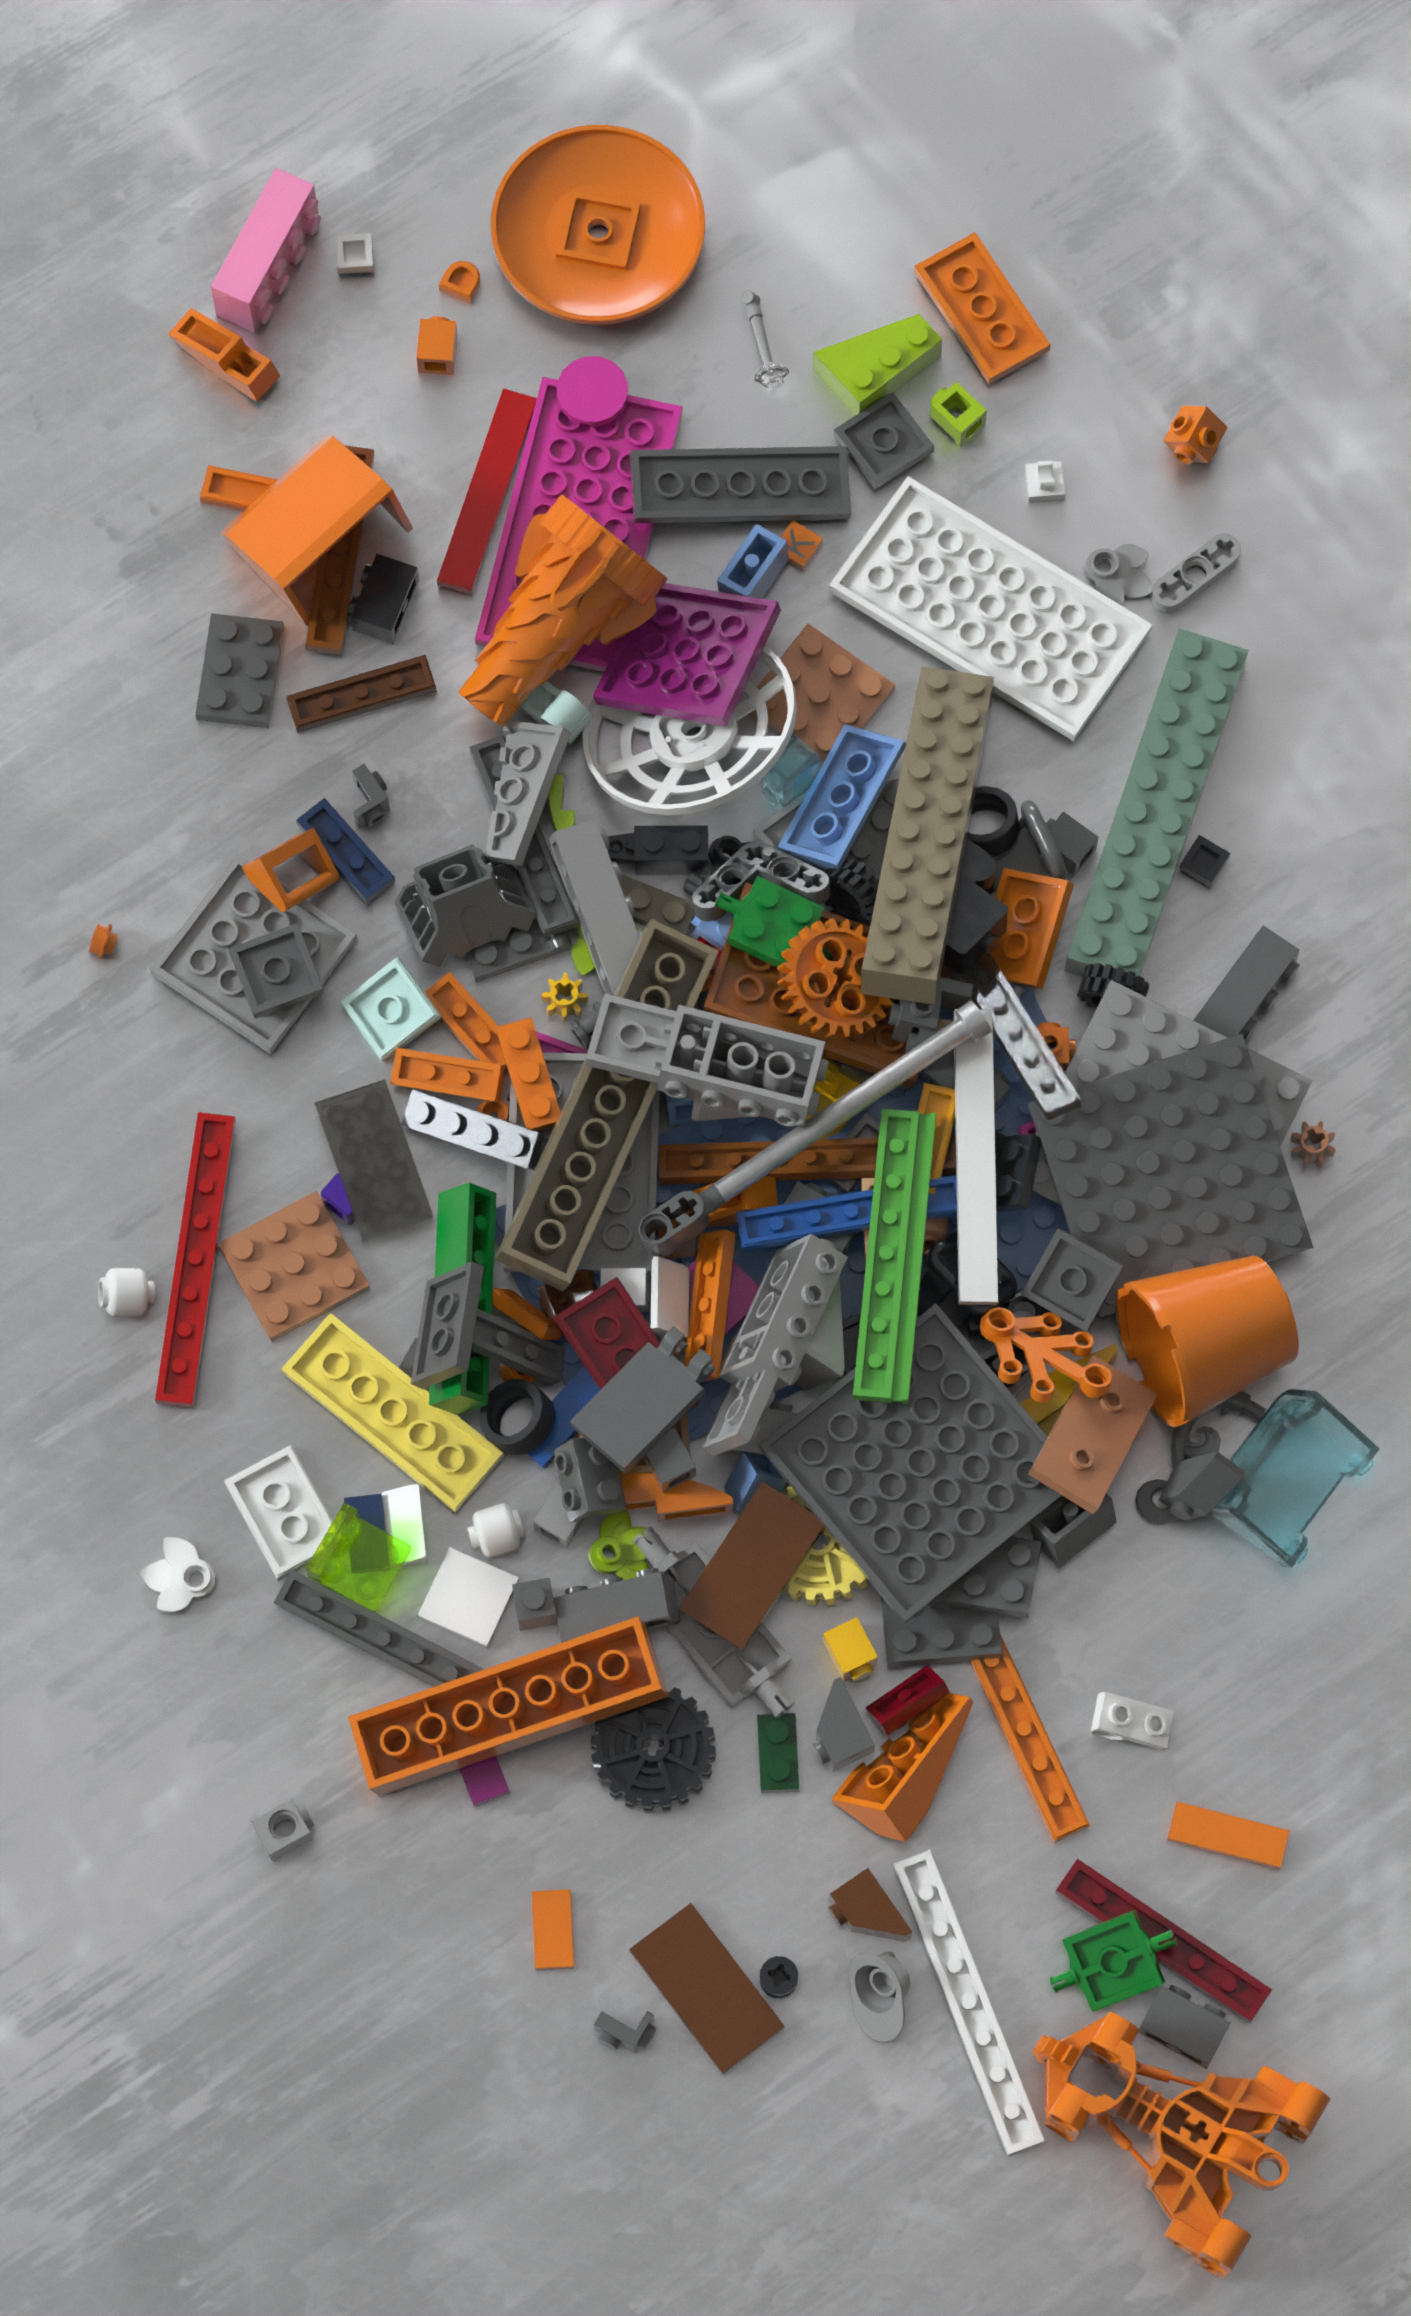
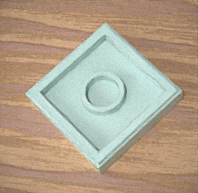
[340,957,442,1062]

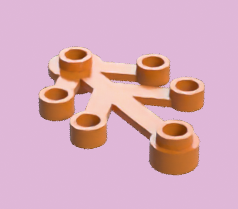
[980,1307,1112,1403]

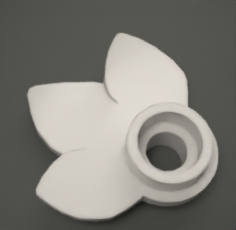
[140,1537,216,1612]

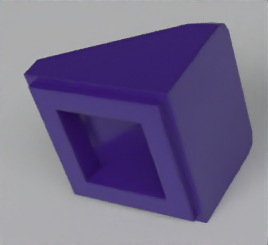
[320,1173,355,1225]

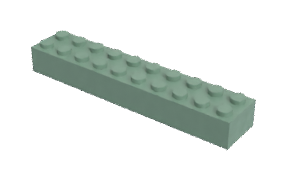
[1064,628,1249,977]

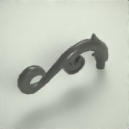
[1135,1391,1266,1524]

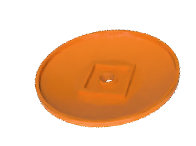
[491,125,705,325]

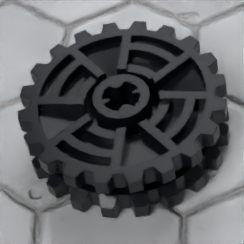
[590,1687,716,1813]

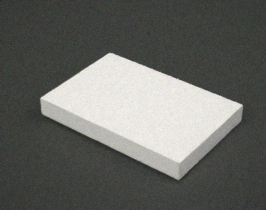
[224,1445,345,1581]

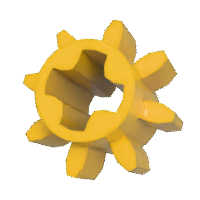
[541,973,588,1022]

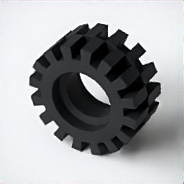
[824,859,880,926]
[1077,963,1150,1009]

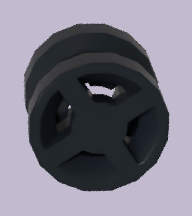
[760,1956,798,1999]

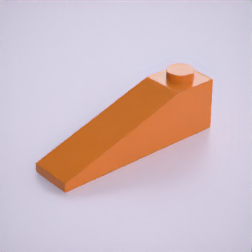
[832,1693,973,1842]

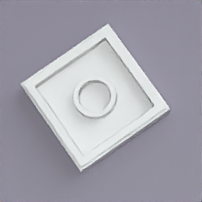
[418,1547,519,1648]

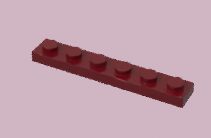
[1055,1859,1272,2024]

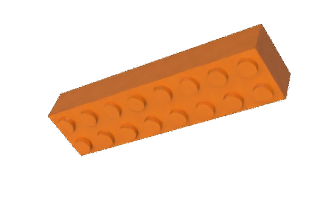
[348,1616,669,1796]

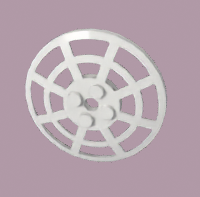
[582,646,797,815]

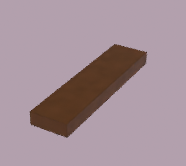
[286,654,437,733]

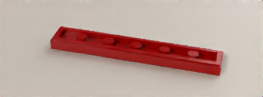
[437,388,537,595]

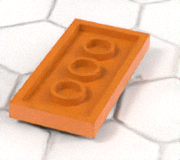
[914,232,1051,385]

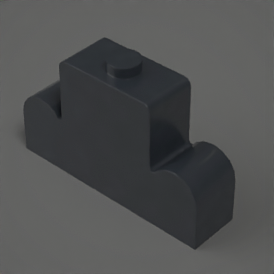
[943,839,1008,974]

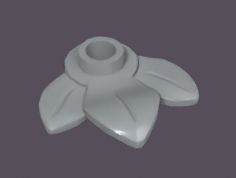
[1086,544,1153,606]

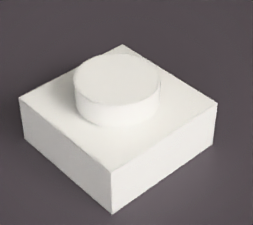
[336,233,374,274]

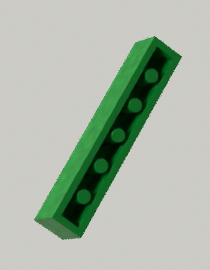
[429,1182,497,1415]

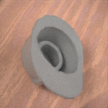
[848,1952,910,2042]

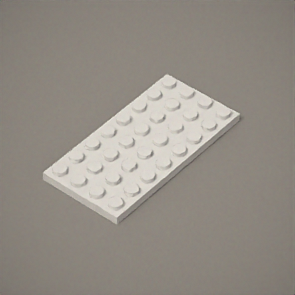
[828,476,1152,741]

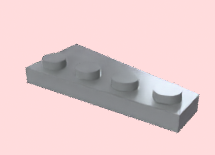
[485,720,571,866]

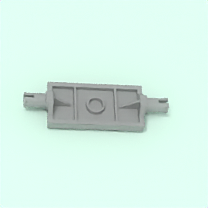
[633,1526,795,1718]

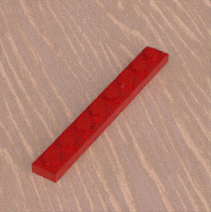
[155,1112,236,1408]

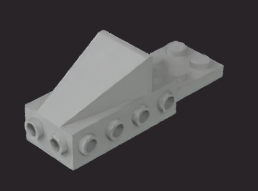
[585,993,829,1127]
[702,1234,848,1456]

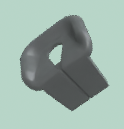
[993,800,1068,893]

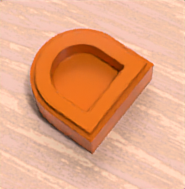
[438,261,480,304]

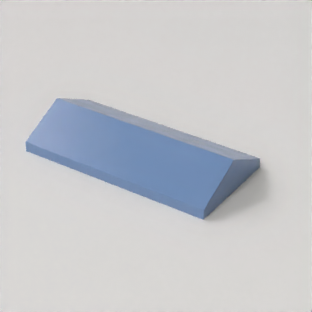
[778,724,906,869]

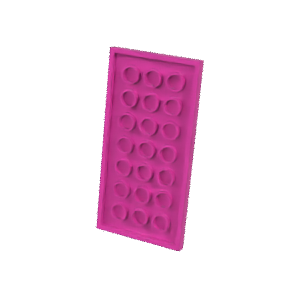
[475,377,683,672]

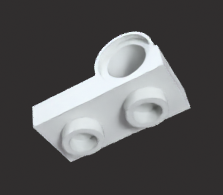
[1091,1691,1174,1750]

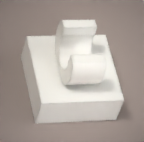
[1025,461,1065,503]

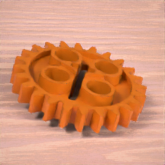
[777,918,893,1040]

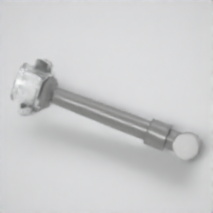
[741,290,789,388]

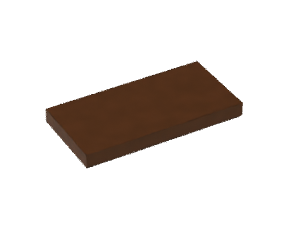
[678,1482,825,1652]
[629,1903,785,2075]

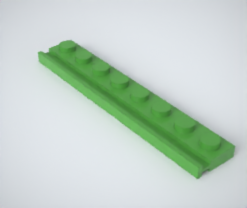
[853,1109,936,1404]

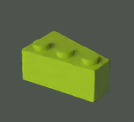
[813,314,942,416]

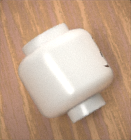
[98,1268,155,1317]
[467,1503,525,1558]

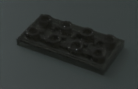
[314,1079,433,1242]

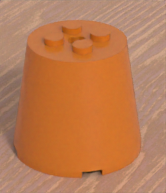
[1115,1255,1299,1427]

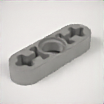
[1151,534,1241,613]

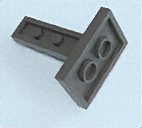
[411,1262,565,1389]

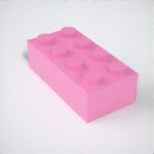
[211,168,321,334]

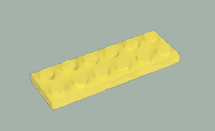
[281,1313,504,1513]

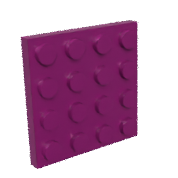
[593,583,781,727]

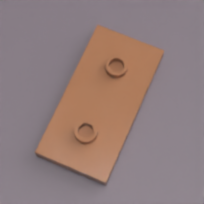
[1028,1354,1158,1514]

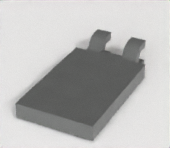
[570,1326,715,1474]

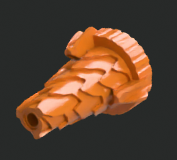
[458,494,668,727]

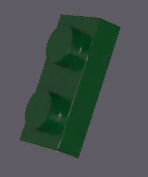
[757,1713,799,1793]

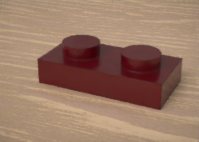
[865,1665,950,1735]

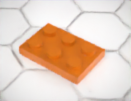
[972,868,1074,990]

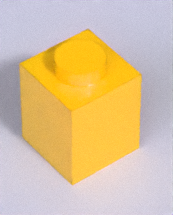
[822,1617,878,1682]

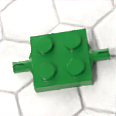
[714,876,831,967]
[1050,1910,1177,2012]

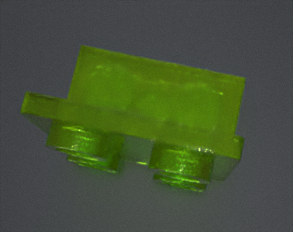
[306,1502,411,1612]

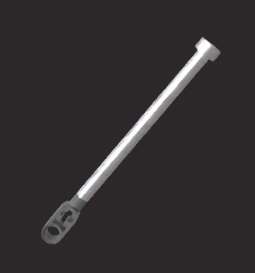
[638,1001,992,1257]

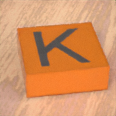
[781,520,823,571]

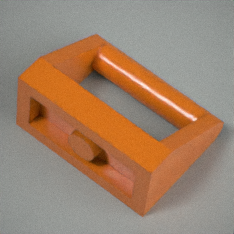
[242,827,340,912]

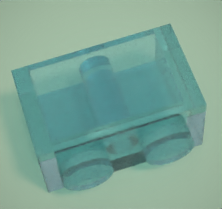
[761,733,819,807]

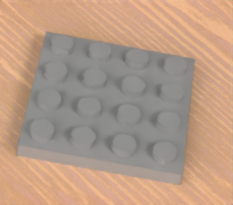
[150,854,357,1054]

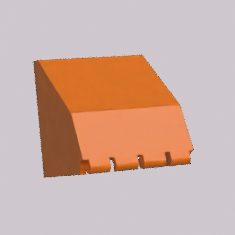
[220,436,413,626]

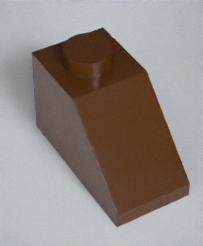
[827,1868,912,1942]

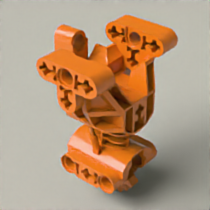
[1032,2012,1331,2279]

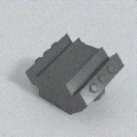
[395,844,537,967]

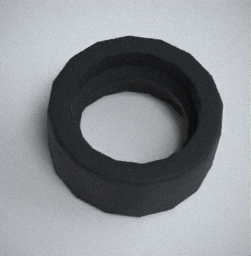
[967,786,1020,857]
[479,1379,555,1455]

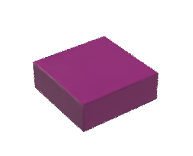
[460,1756,510,1807]

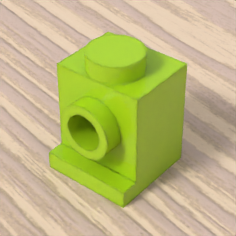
[930,381,987,447]

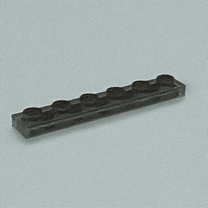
[956,954,1081,1122]

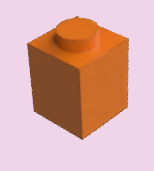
[416,316,458,375]

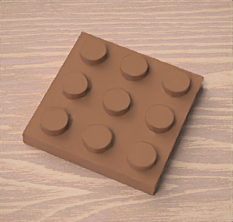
[748,623,896,766]
[217,1191,370,1342]

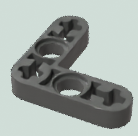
[692,842,831,921]

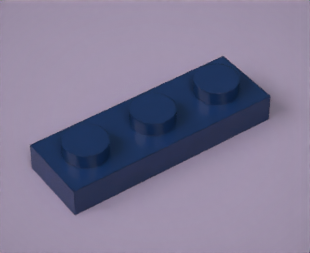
[296,798,395,904]

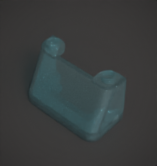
[1210,1389,1380,1568]

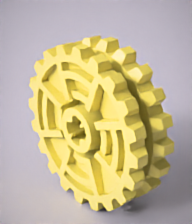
[784,1486,868,1606]

